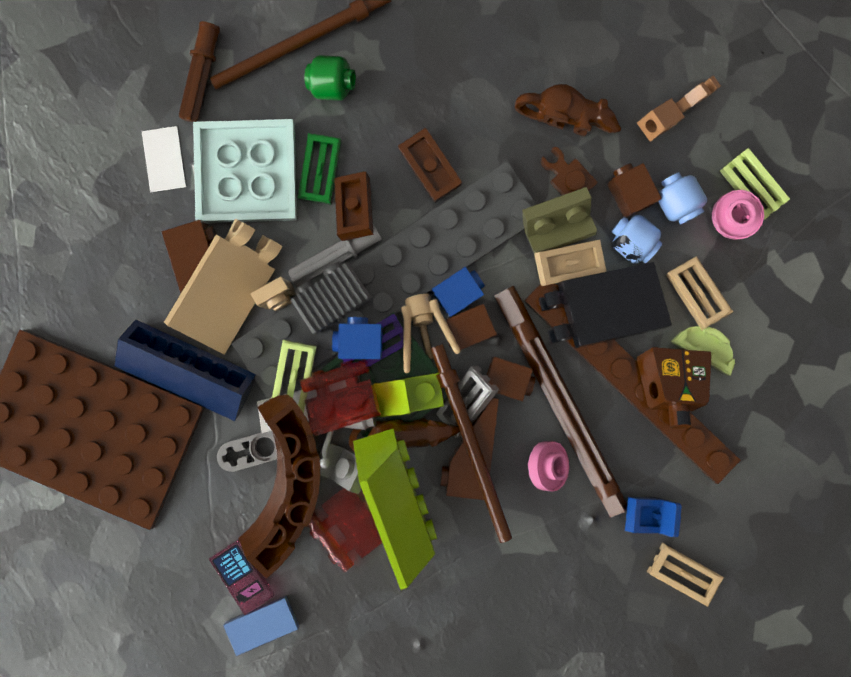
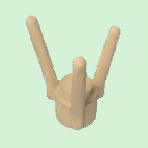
[401,294,461,373]

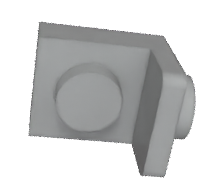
[319,443,361,494]

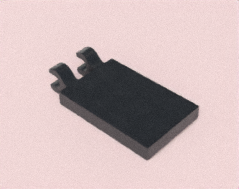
[539,262,672,348]

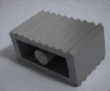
[291,261,372,335]

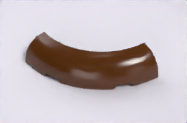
[238,395,321,579]

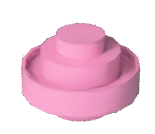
[712,190,764,240]
[528,441,569,492]

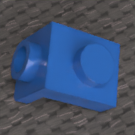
[625,497,682,537]

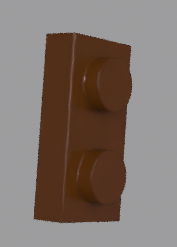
[398,128,462,203]
[334,171,374,241]

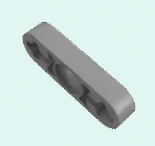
[217,431,277,472]

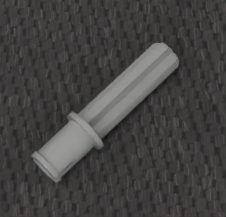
[288,224,382,286]

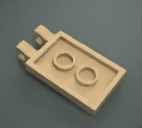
[164,219,283,355]

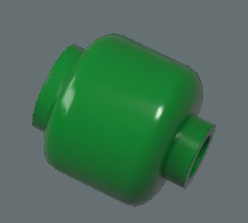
[304,55,356,101]

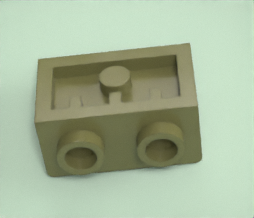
[522,187,597,253]

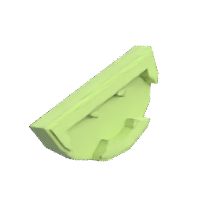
[671,326,735,376]

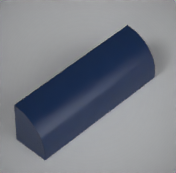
[114,319,256,421]

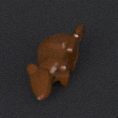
[515,84,621,137]
[349,418,460,452]

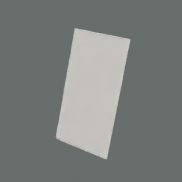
[142,126,186,192]

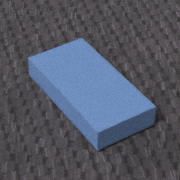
[223,596,299,656]

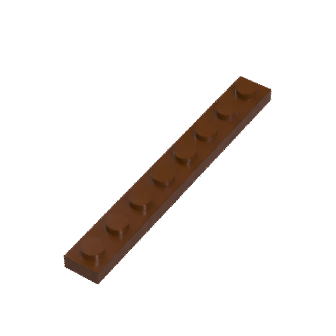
[524,284,741,484]

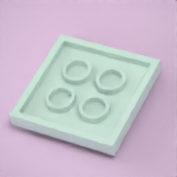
[193,119,297,223]

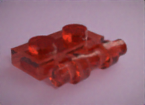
[300,359,381,436]
[308,488,382,572]

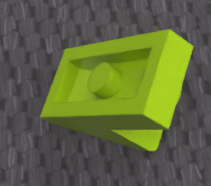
[372,373,444,417]

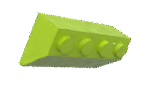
[353,429,438,590]

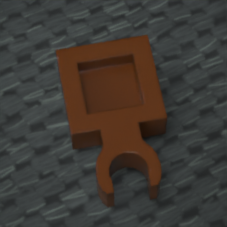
[540,147,598,196]

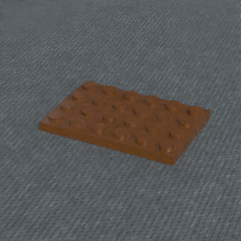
[0,330,205,530]

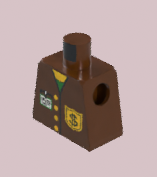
[637,347,711,429]

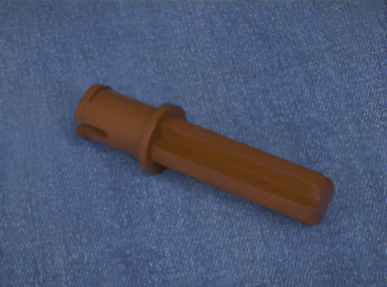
[179,21,220,123]

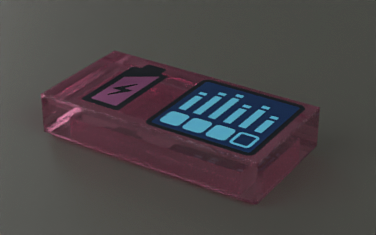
[209,539,275,615]

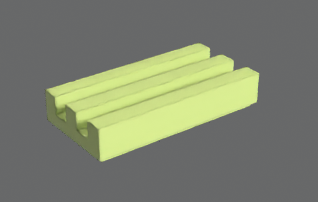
[720,148,790,220]
[272,339,317,413]

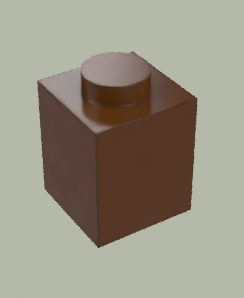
[607,163,662,218]
[446,304,497,350]
[486,357,536,401]

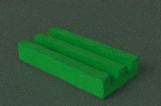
[298,133,342,205]

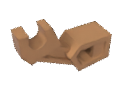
[637,76,721,142]

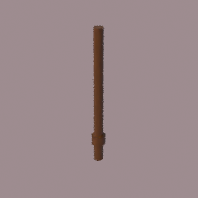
[210,0,392,90]
[430,344,512,543]

